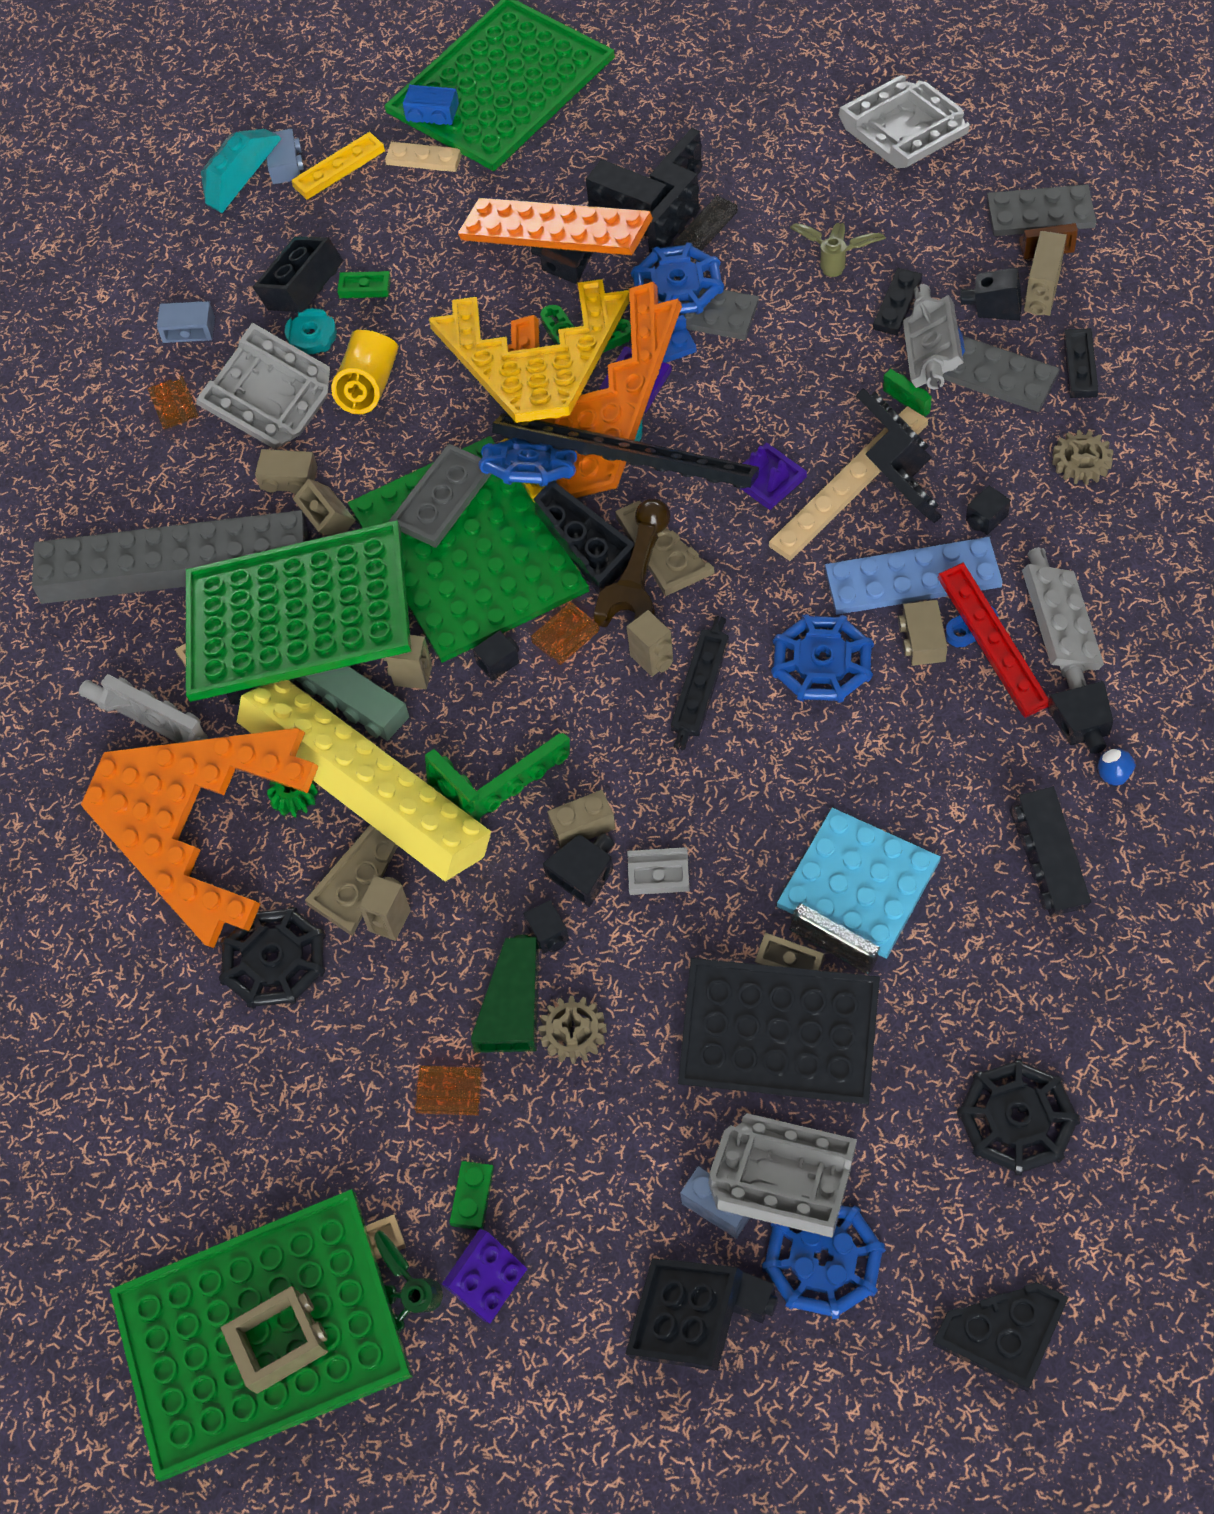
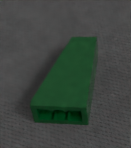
[471,935,539,1053]

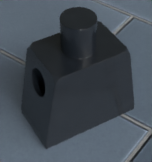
[531,247,593,284]
[960,268,1022,321]
[1047,681,1113,754]
[543,833,615,907]

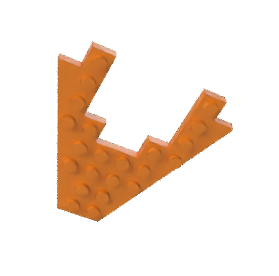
[508,282,682,498]
[81,728,319,948]

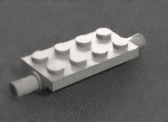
[903,284,964,389]
[1022,547,1104,690]
[79,674,208,743]

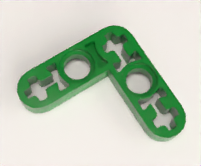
[540,305,631,353]

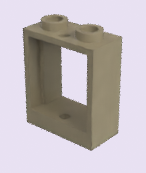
[1024,231,1067,316]
[220,1286,328,1394]

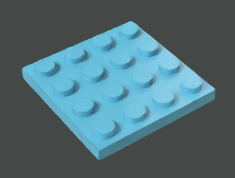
[777,808,941,959]

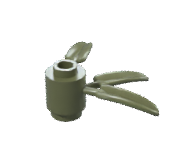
[790,223,886,277]

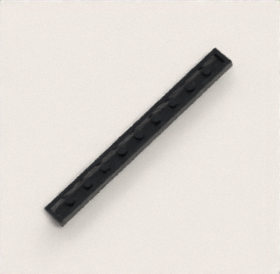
[492,413,759,488]

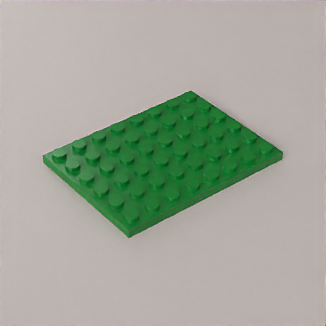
[384,0,615,171]
[348,436,590,663]
[186,520,411,702]
[110,1189,413,1482]

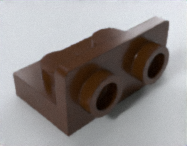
[1019,223,1078,259]

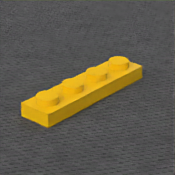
[291,132,385,200]

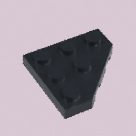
[933,1282,1069,1392]

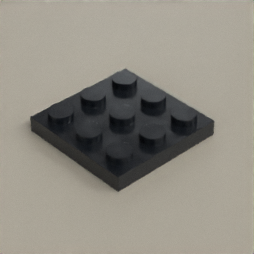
[625,1258,743,1371]

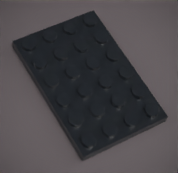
[678,958,880,1105]

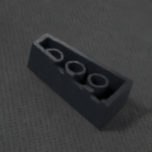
[534,481,635,594]
[1009,786,1091,917]

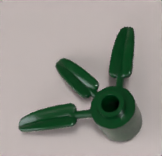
[374,1230,443,1333]

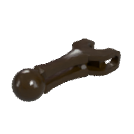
[594,498,671,627]

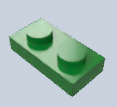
[337,271,391,298]
[883,369,932,417]
[450,1161,494,1230]

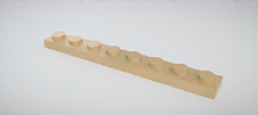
[769,406,928,561]

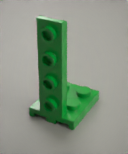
[425,733,570,823]

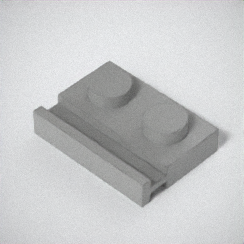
[627,847,690,895]

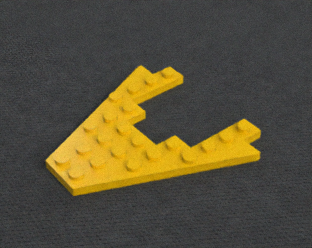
[429,279,630,423]

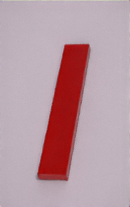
[937,562,1049,718]

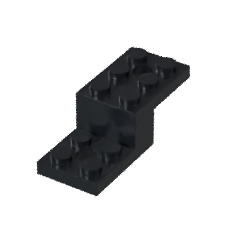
[647,127,703,253]
[856,388,942,523]

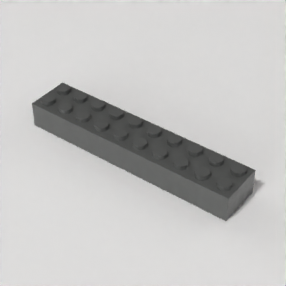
[32,510,309,604]

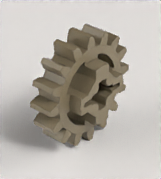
[1052,430,1113,485]
[538,996,607,1064]

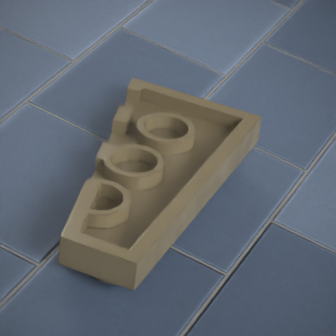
[615,500,715,596]
[305,825,398,937]

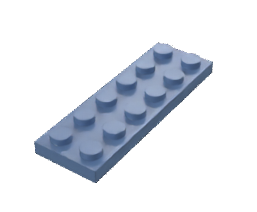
[825,537,1002,615]

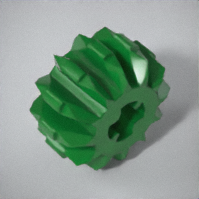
[267,781,318,818]

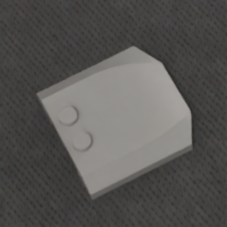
[839,75,970,169]
[196,323,330,449]
[708,1113,857,1238]

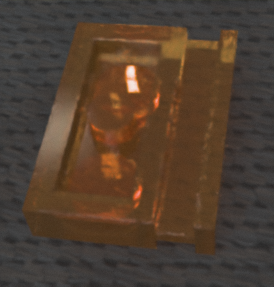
[147,375,199,430]
[531,602,600,665]
[415,1066,483,1115]

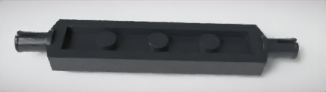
[671,616,729,750]

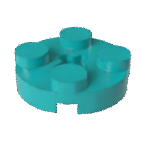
[285,308,337,354]

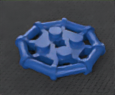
[630,242,725,314]
[479,438,577,487]
[771,614,874,703]
[761,1205,886,1320]

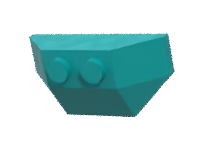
[201,129,281,213]

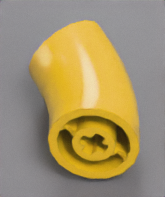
[331,330,399,414]

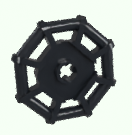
[219,906,326,1009]
[957,1058,1080,1176]

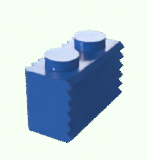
[403,85,459,126]

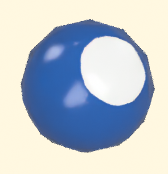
[1097,748,1136,786]

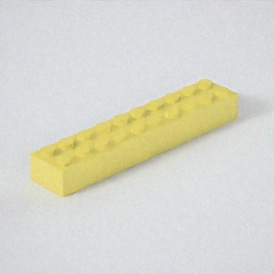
[237,680,491,882]

